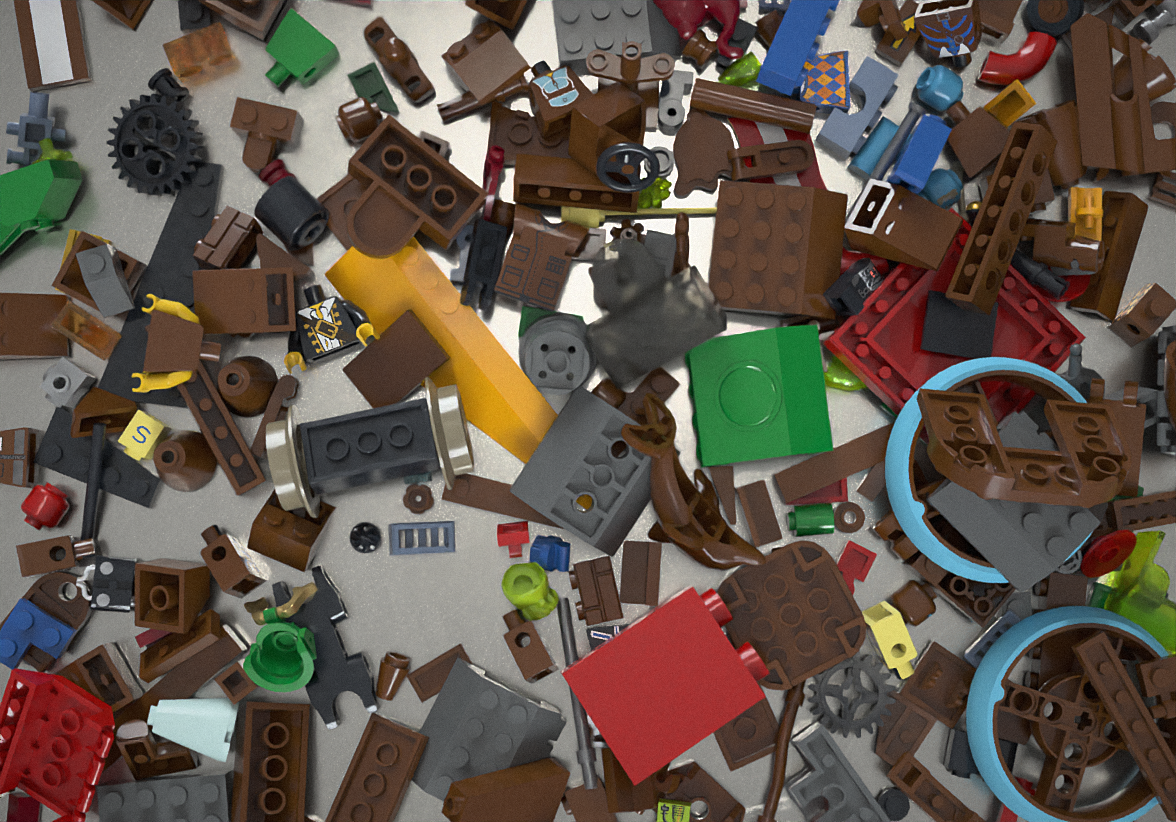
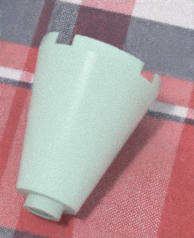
[147,698,239,762]

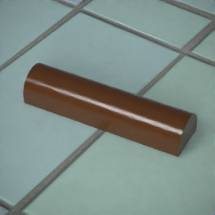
[689,78,817,134]

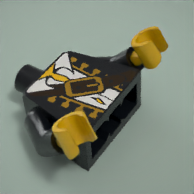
[284,284,380,374]

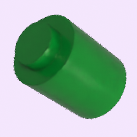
[787,503,834,537]

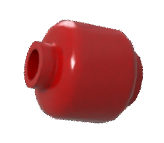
[21,482,70,531]

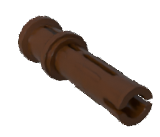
[436,74,528,123]

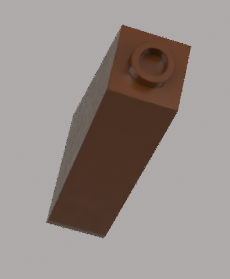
[441,758,571,822]

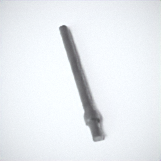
[557,598,598,790]

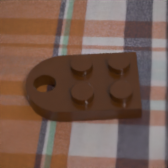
[0,572,91,673]

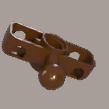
[363,15,436,102]

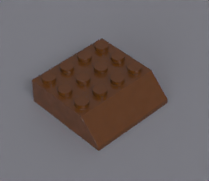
[707,180,848,320]

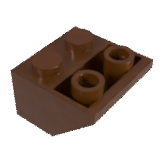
[247,489,335,573]

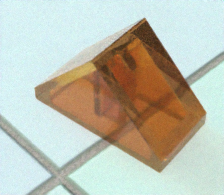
[50,300,122,361]

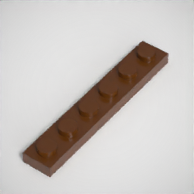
[1071,630,1176,822]

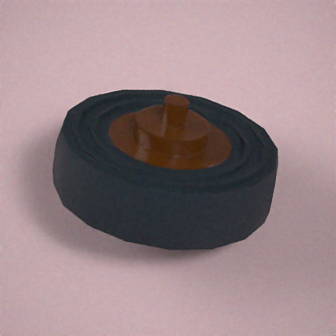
[1027,0,1084,36]

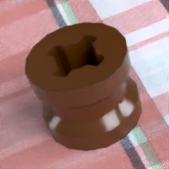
[682,29,718,69]

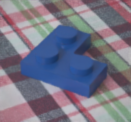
[0,598,77,670]

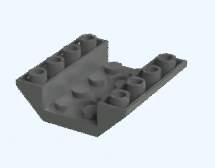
[509,385,681,557]

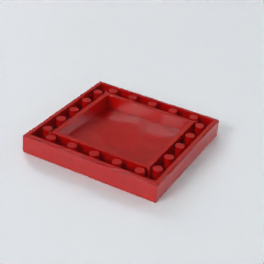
[823,208,1086,445]

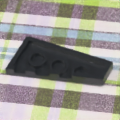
[33,406,163,509]

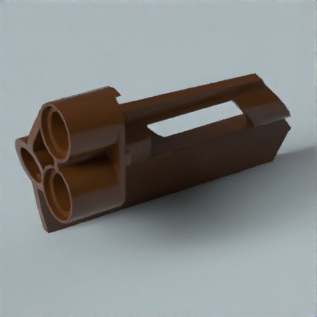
[1070,13,1176,176]

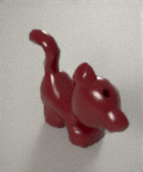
[653,0,744,59]

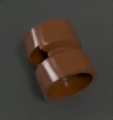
[872,508,919,561]

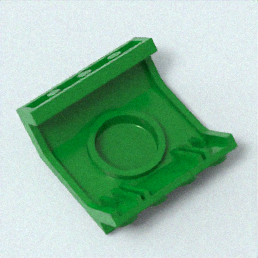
[684,325,834,468]

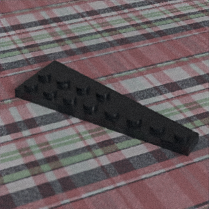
[98,161,224,409]

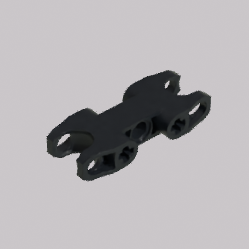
[272,565,380,730]

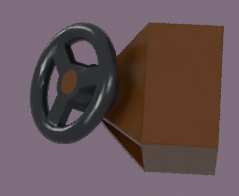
[568,81,660,193]

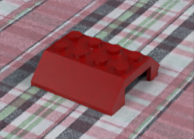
[0,668,115,822]

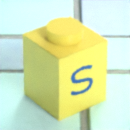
[118,409,172,461]

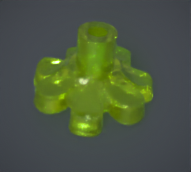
[32,138,74,164]
[638,176,672,209]

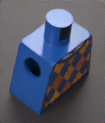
[779,50,850,114]

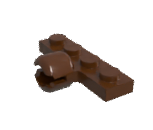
[591,364,681,457]

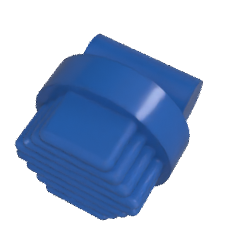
[530,535,571,572]

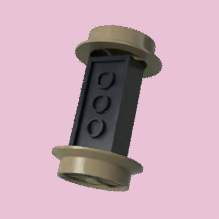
[266,377,475,518]

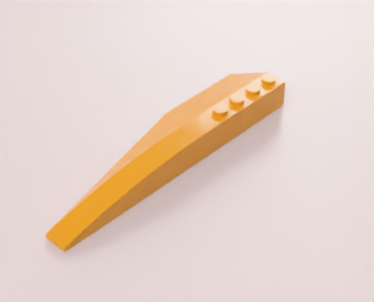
[324,236,592,510]

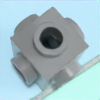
[39,357,96,408]

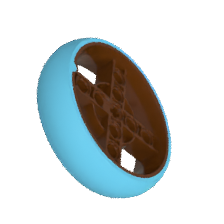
[885,357,1093,583]
[966,606,1176,822]

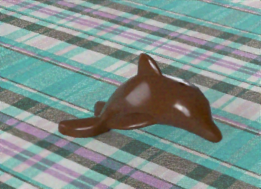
[621,392,765,571]

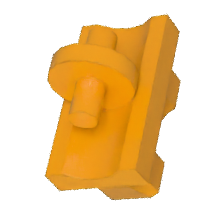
[1068,187,1103,241]

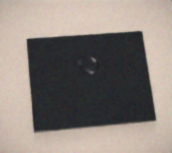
[920,290,999,359]

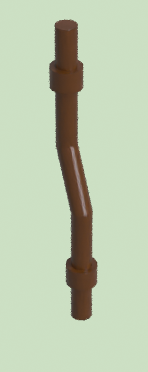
[757,680,806,822]

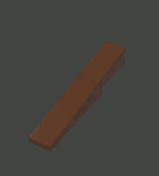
[1089,490,1176,538]
[102,625,247,772]

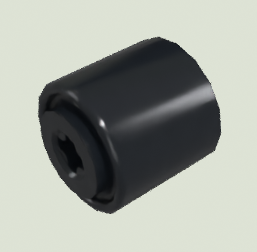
[254,176,329,251]

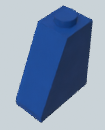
[886,114,952,194]

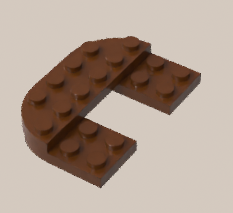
[917,388,1132,508]

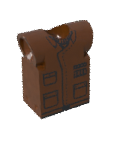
[494,203,590,312]

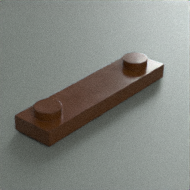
[441,473,563,529]

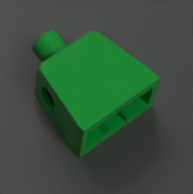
[264,8,340,88]

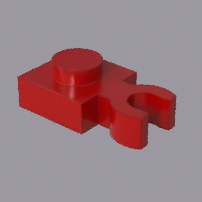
[836,540,877,595]

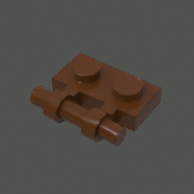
[1135,654,1176,720]

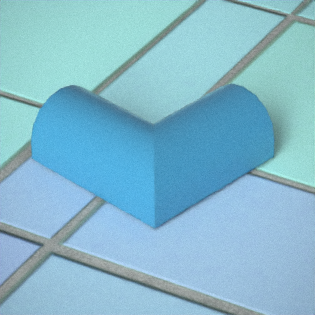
[847,116,911,180]

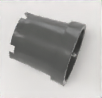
[518,312,599,395]

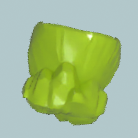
[501,562,559,621]

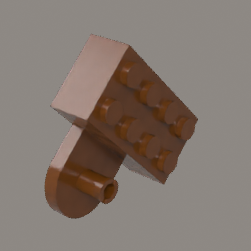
[346,114,489,259]

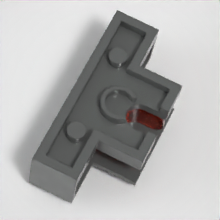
[783,723,891,822]

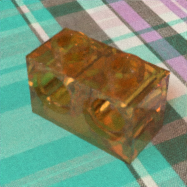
[162,22,239,83]

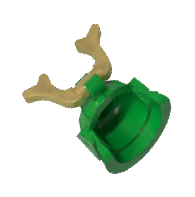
[243,582,318,692]

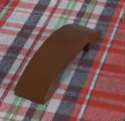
[886,751,986,822]

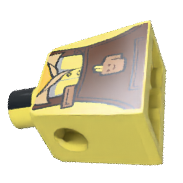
[862,601,917,679]

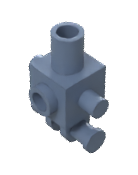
[6,92,66,167]

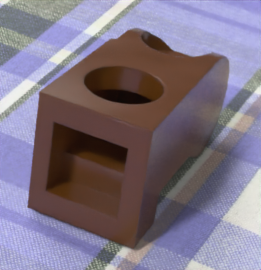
[214,657,258,705]

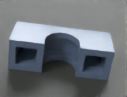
[815,56,899,159]

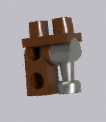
[1107,0,1176,44]

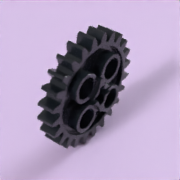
[106,93,204,196]

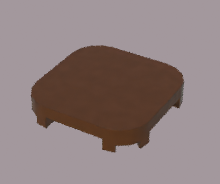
[717,540,867,691]

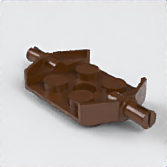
[652,759,746,822]

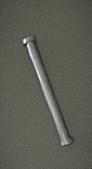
[844,102,927,241]

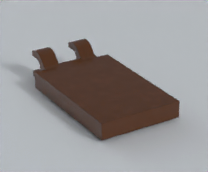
[1085,378,1146,497]

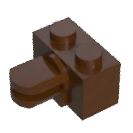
[230,97,304,173]

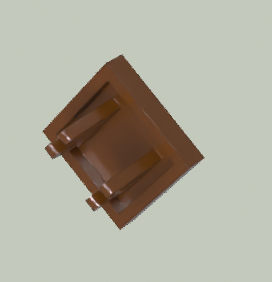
[898,640,976,729]

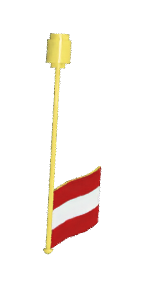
[561,118,827,228]

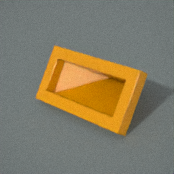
[984,79,1037,126]

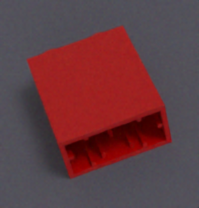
[560,586,769,786]

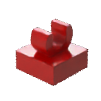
[497,521,530,558]

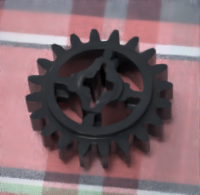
[807,651,896,738]

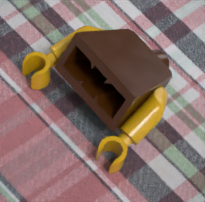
[132,294,221,393]

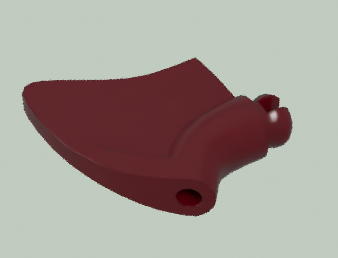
[481,145,505,222]

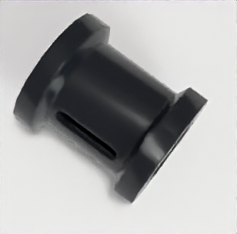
[148,68,189,102]

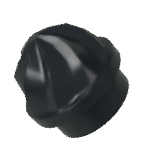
[349,522,381,553]

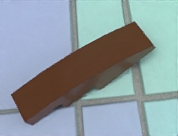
[774,422,894,503]

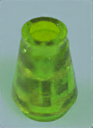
[717,51,762,87]

